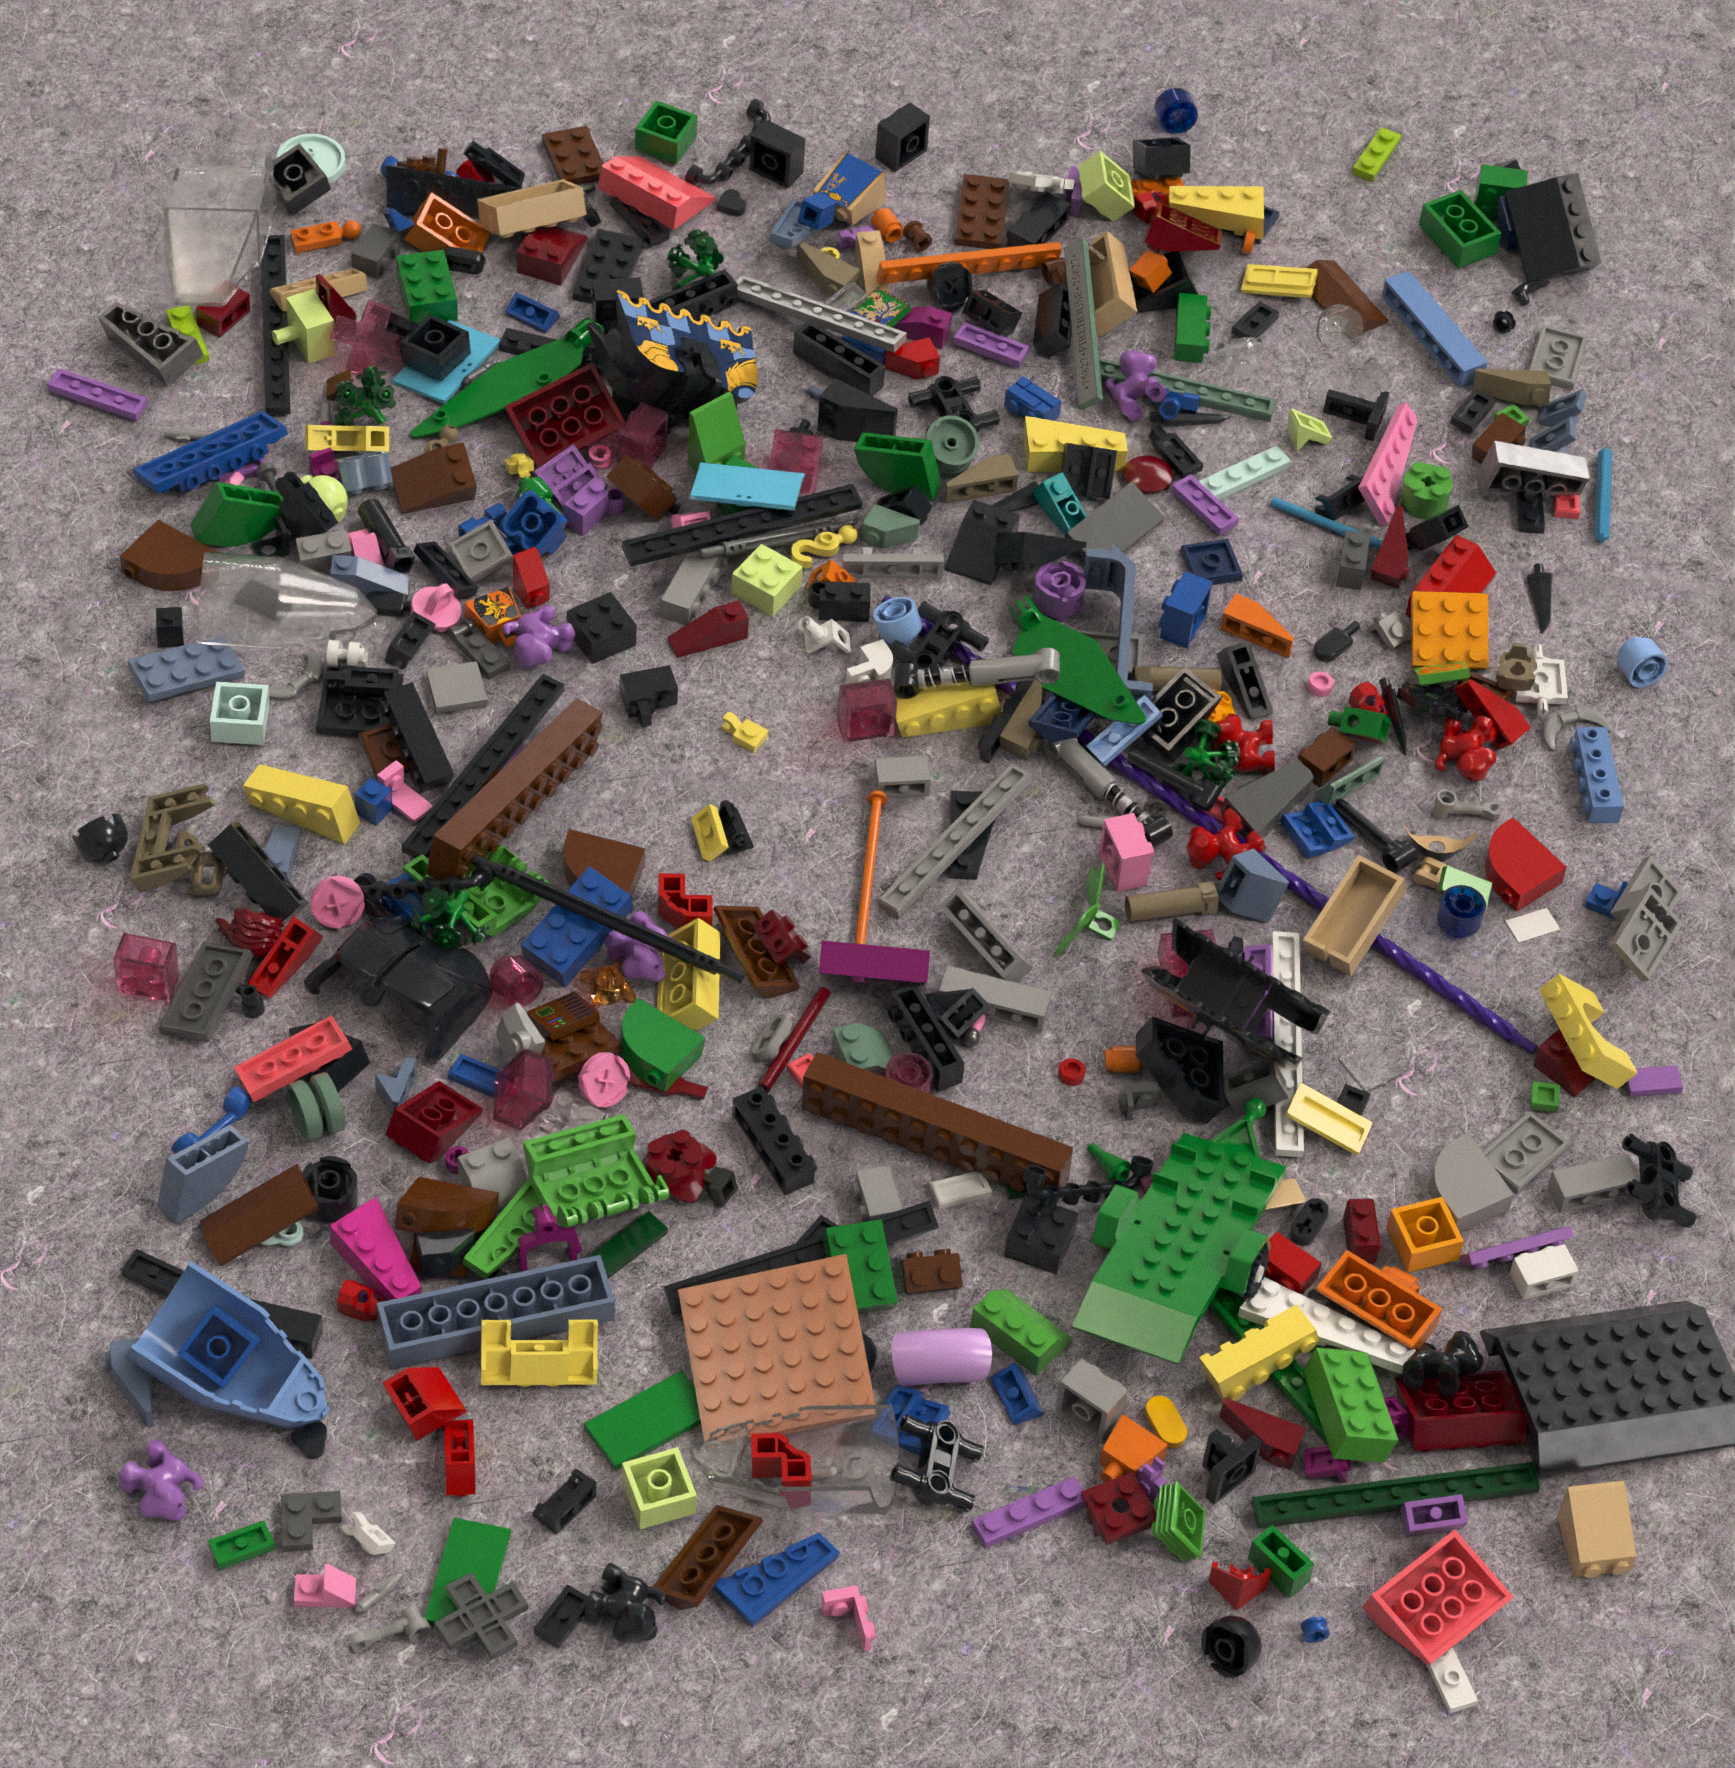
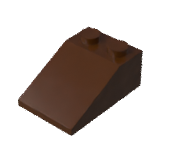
[390,442,477,514]

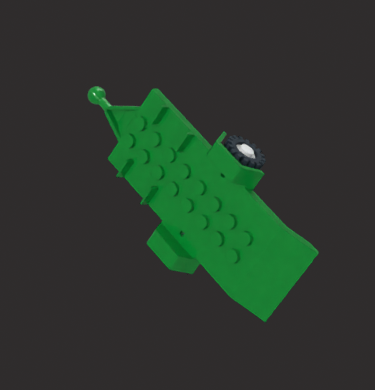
[1072,1098,1286,1365]

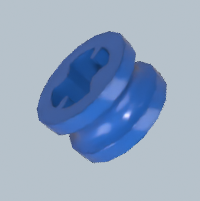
[1300,1616,1330,1643]

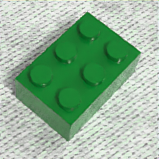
[1419,190,1501,268]
[396,250,458,324]
[822,1219,898,1314]

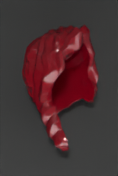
[215,908,284,957]

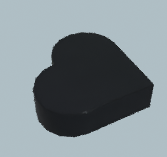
[717,189,746,216]
[291,1421,327,1459]

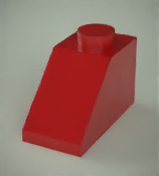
[883,337,940,379]
[513,547,550,609]

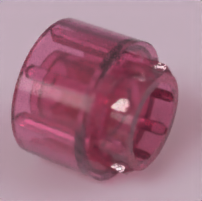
[490,955,544,1008]
[885,1052,933,1094]

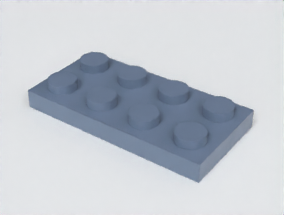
[128,635,245,702]

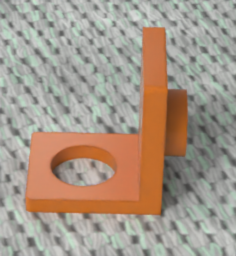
[806,559,856,590]

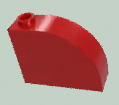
[1485,817,1567,912]

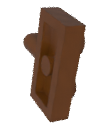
[396,148,447,174]

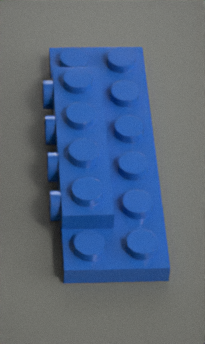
[133,411,288,493]

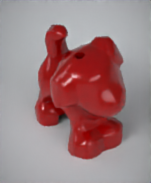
[1210,714,1275,774]
[1435,716,1497,781]
[1186,808,1266,881]

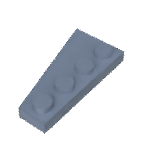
[768,198,836,248]

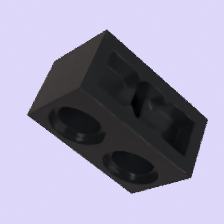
[962,290,1023,336]

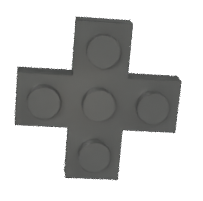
[435,1572,528,1660]

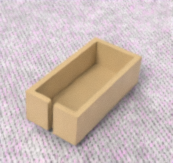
[477,179,586,238]
[1088,231,1137,337]
[1303,855,1406,976]

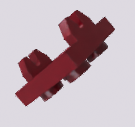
[1080,1472,1156,1545]

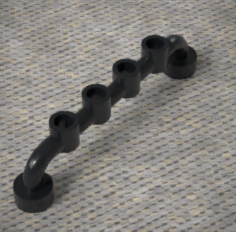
[685,98,771,185]
[354,865,495,901]
[1023,1156,1154,1207]

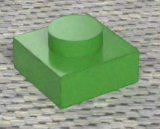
[1494,404,1529,427]
[1530,1081,1560,1113]

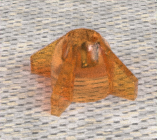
[579,961,636,1010]

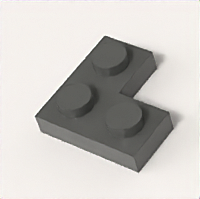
[281,1491,342,1552]

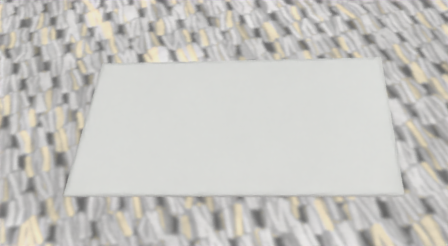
[1505,908,1560,942]

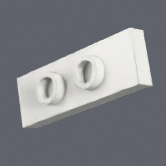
[1425,1647,1478,1714]

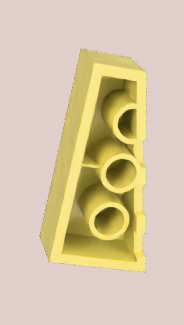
[1169,186,1264,240]
[1023,416,1127,472]
[890,682,1001,738]
[243,764,360,845]
[1199,1304,1319,1401]

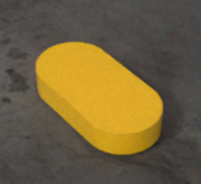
[1145,1396,1188,1448]

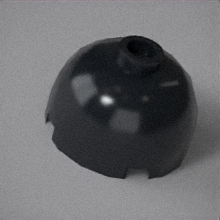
[72,813,128,863]
[1201,1615,1262,1678]

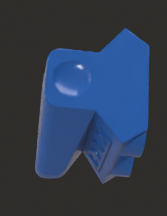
[499,490,568,556]

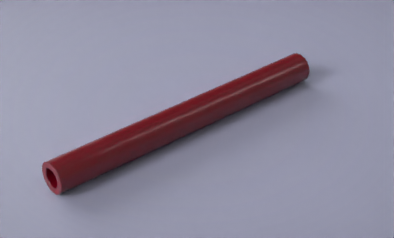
[758,987,831,1093]

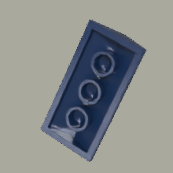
[1028,693,1097,743]

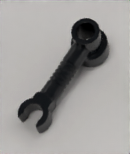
[235,982,265,1018]

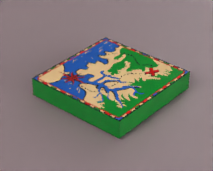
[849,287,912,327]

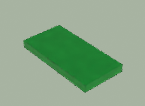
[584,1370,701,1471]
[425,1517,511,1626]

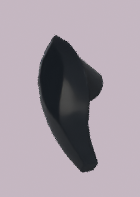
[1512,280,1550,306]

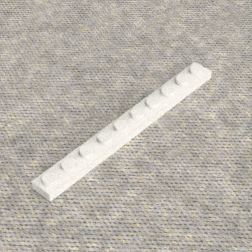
[1271,931,1304,1157]

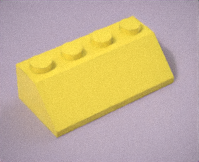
[657,918,720,1030]

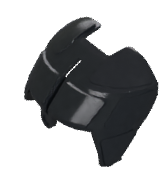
[304,915,493,1064]

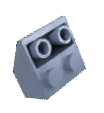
[1216,849,1289,922]

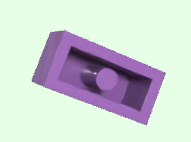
[1400,1494,1468,1537]

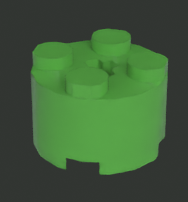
[1400,462,1452,519]

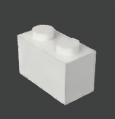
[1509,1244,1579,1300]

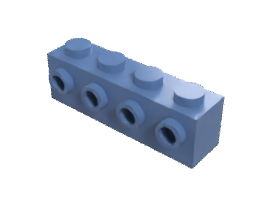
[1569,727,1624,823]

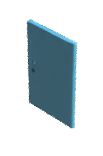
[391,320,501,404]
[690,462,805,510]

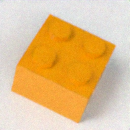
[1386,1197,1464,1273]

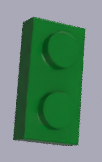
[208,1520,275,1570]

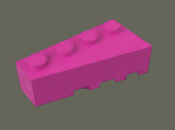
[330,1197,422,1301]

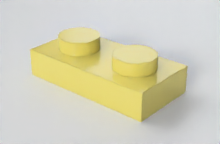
[691,804,729,862]

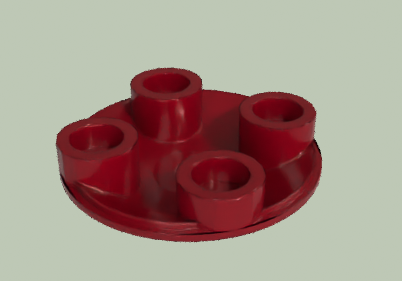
[1124,455,1173,494]

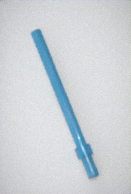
[1271,497,1409,556]

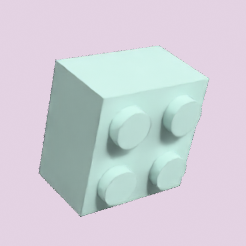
[210,682,270,745]

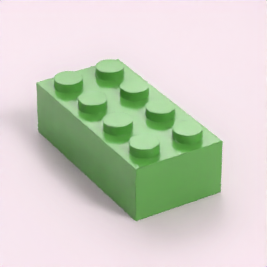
[1303,1348,1398,1463]

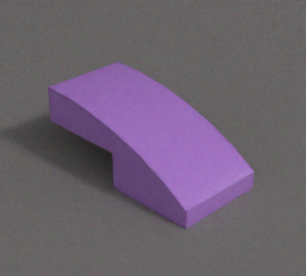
[1066,166,1082,217]

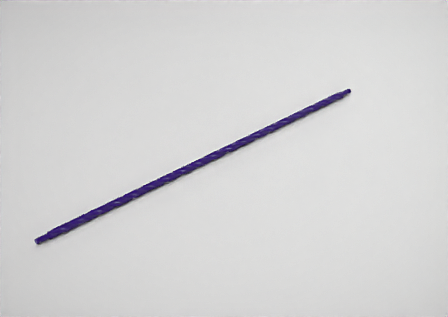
[882,595,1538,1055]

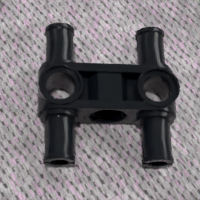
[908,376,1000,433]
[889,601,989,671]
[1622,1134,1696,1228]
[890,1414,984,1512]

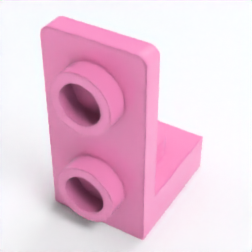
[377,761,433,823]
[821,1585,875,1651]

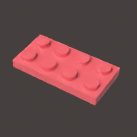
[234,1015,352,1102]

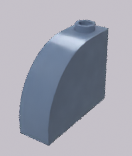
[157,1125,249,1223]

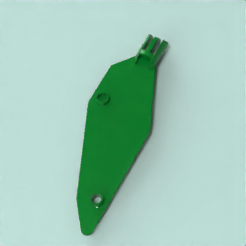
[410,317,604,438]
[1008,595,1146,725]

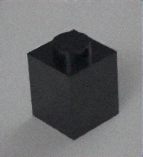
[156,607,184,648]

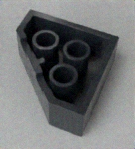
[1136,1016,1224,1124]

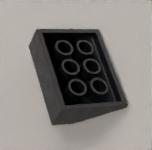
[1504,173,1602,282]

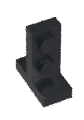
[1323,389,1390,441]

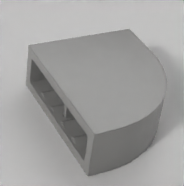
[1430,1133,1514,1232]

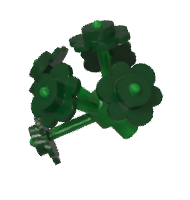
[667,229,724,291]
[410,887,489,950]

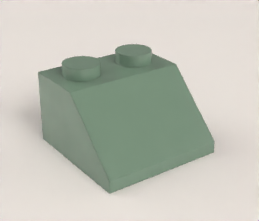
[832,1023,901,1080]

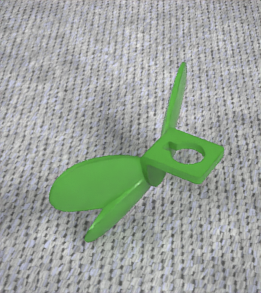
[1053,863,1120,957]

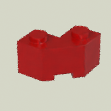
[658,873,713,929]
[751,1433,812,1502]

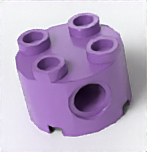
[1033,561,1086,622]

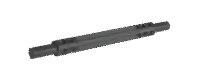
[698,519,854,559]

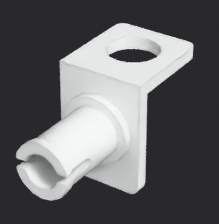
[798,616,851,654]

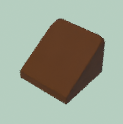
[326,370,352,399]

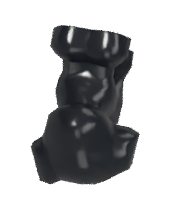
[1403,1331,1484,1397]
[583,1562,667,1643]

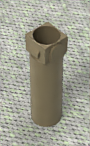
[1132,665,1221,692]
[1125,881,1219,922]

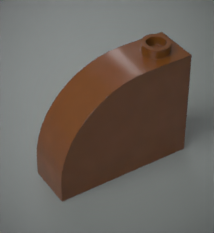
[120,519,220,591]
[563,829,646,897]
[395,1177,499,1233]

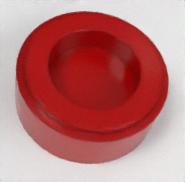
[1058,1058,1086,1086]

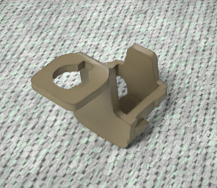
[1496,643,1536,691]
[176,831,229,897]

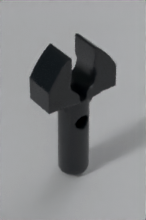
[576,184,601,227]

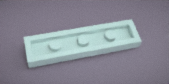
[1199,445,1291,500]

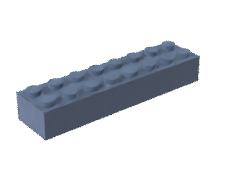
[377,1255,615,1369]

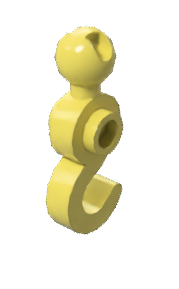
[791,525,857,568]

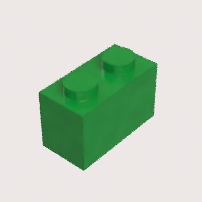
[1248,1525,1315,1598]

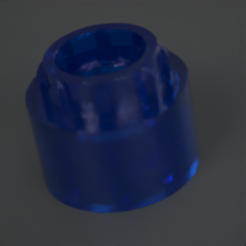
[1154,88,1198,134]
[1437,885,1486,938]

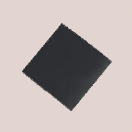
[1060,443,1117,499]

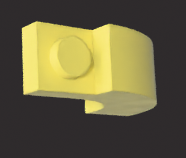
[305,425,389,452]

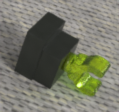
[704,1166,738,1207]

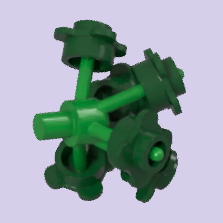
[334,366,396,426]
[1172,719,1240,789]

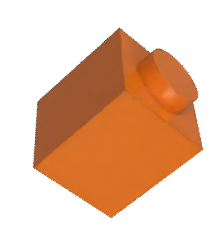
[1129,250,1172,293]

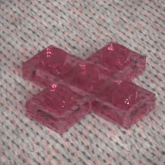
[330,299,404,374]

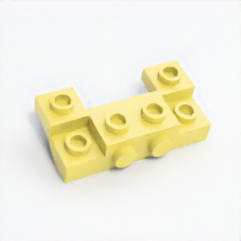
[480,1320,598,1387]

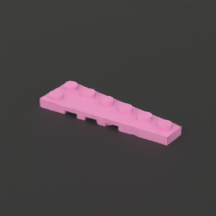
[1358,402,1417,526]

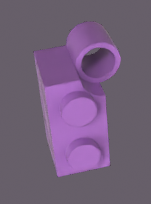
[564,476,625,536]

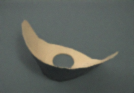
[1403,824,1478,862]

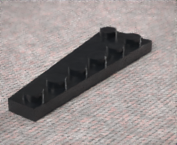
[386,165,524,214]

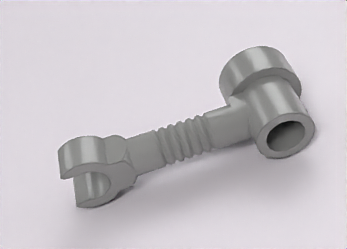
[1433,789,1501,821]
[349,1606,432,1653]

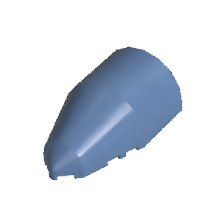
[125,1261,329,1429]

